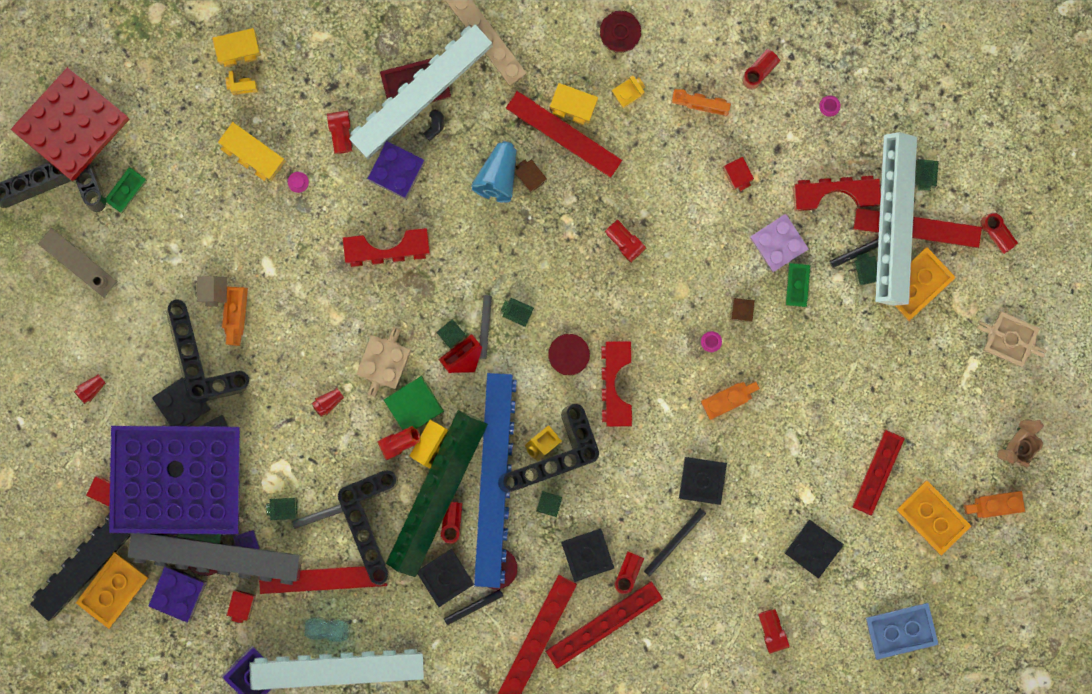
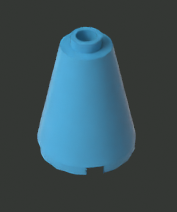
[471,141,517,203]

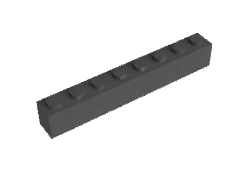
[128,533,303,585]

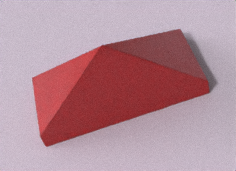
[438,334,482,373]

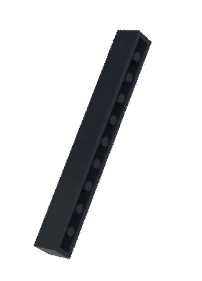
[30,461,184,621]

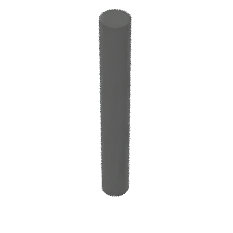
[479,295,492,359]
[292,500,352,529]

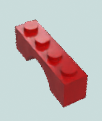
[793,176,881,211]
[342,228,431,267]
[601,341,632,427]

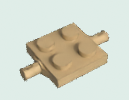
[977,311,1047,367]
[357,327,412,397]

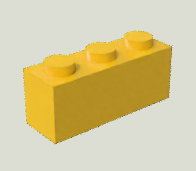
[218,122,286,181]

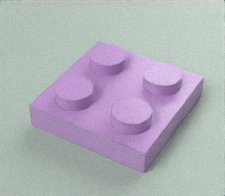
[750,214,808,272]

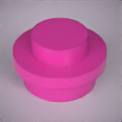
[819,95,841,117]
[288,172,309,193]
[701,331,722,352]

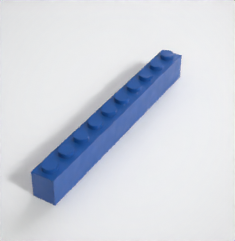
[474,373,517,588]

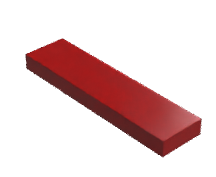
[852,430,905,516]

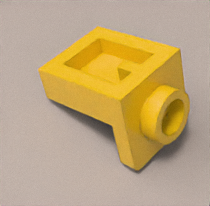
[226,71,258,95]
[611,75,646,109]
[525,425,562,461]

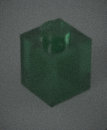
[915,159,939,191]
[852,253,877,286]
[500,298,534,328]
[436,319,467,349]
[536,491,563,518]
[266,497,298,520]

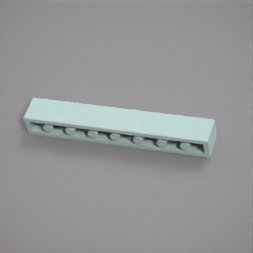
[349,25,493,159]
[875,132,917,306]
[250,649,424,690]

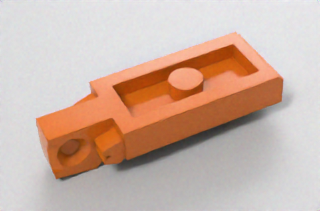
[672,89,731,116]
[222,286,248,346]
[700,382,760,420]
[964,491,1025,518]

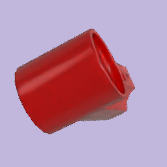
[742,49,781,89]
[327,110,353,154]
[980,213,1018,254]
[604,219,647,263]
[377,426,420,460]
[441,502,463,544]
[614,551,645,594]
[758,608,790,654]

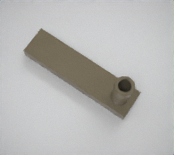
[38,228,118,298]

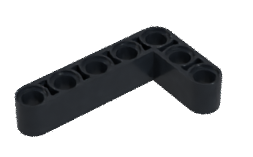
[0,162,106,212]
[167,299,249,403]
[498,404,599,493]
[338,470,398,586]

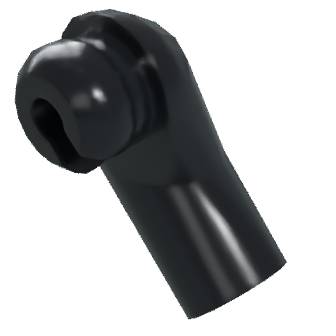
[423,109,444,141]

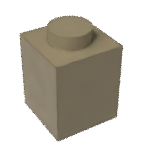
[197,276,227,307]

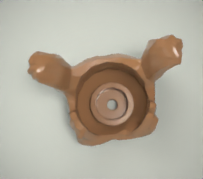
[997,419,1044,468]

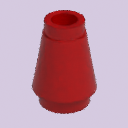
[74,374,106,404]
[311,388,344,417]

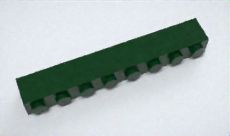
[385,410,488,577]

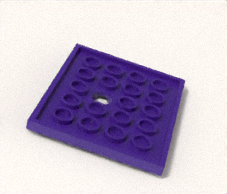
[109,426,240,534]

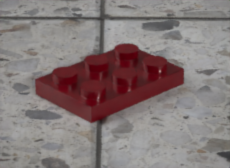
[380,58,452,103]

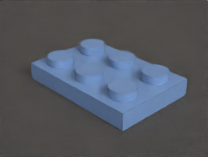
[866,603,939,660]

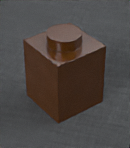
[515,159,547,194]
[730,298,755,323]

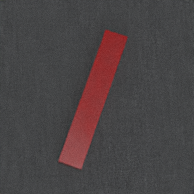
[505,91,623,178]
[853,208,982,248]
[259,566,388,594]
[545,581,663,669]

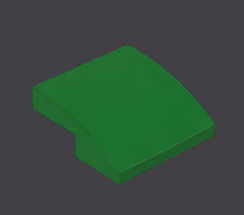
[384,376,444,430]

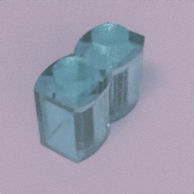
[304,617,350,642]

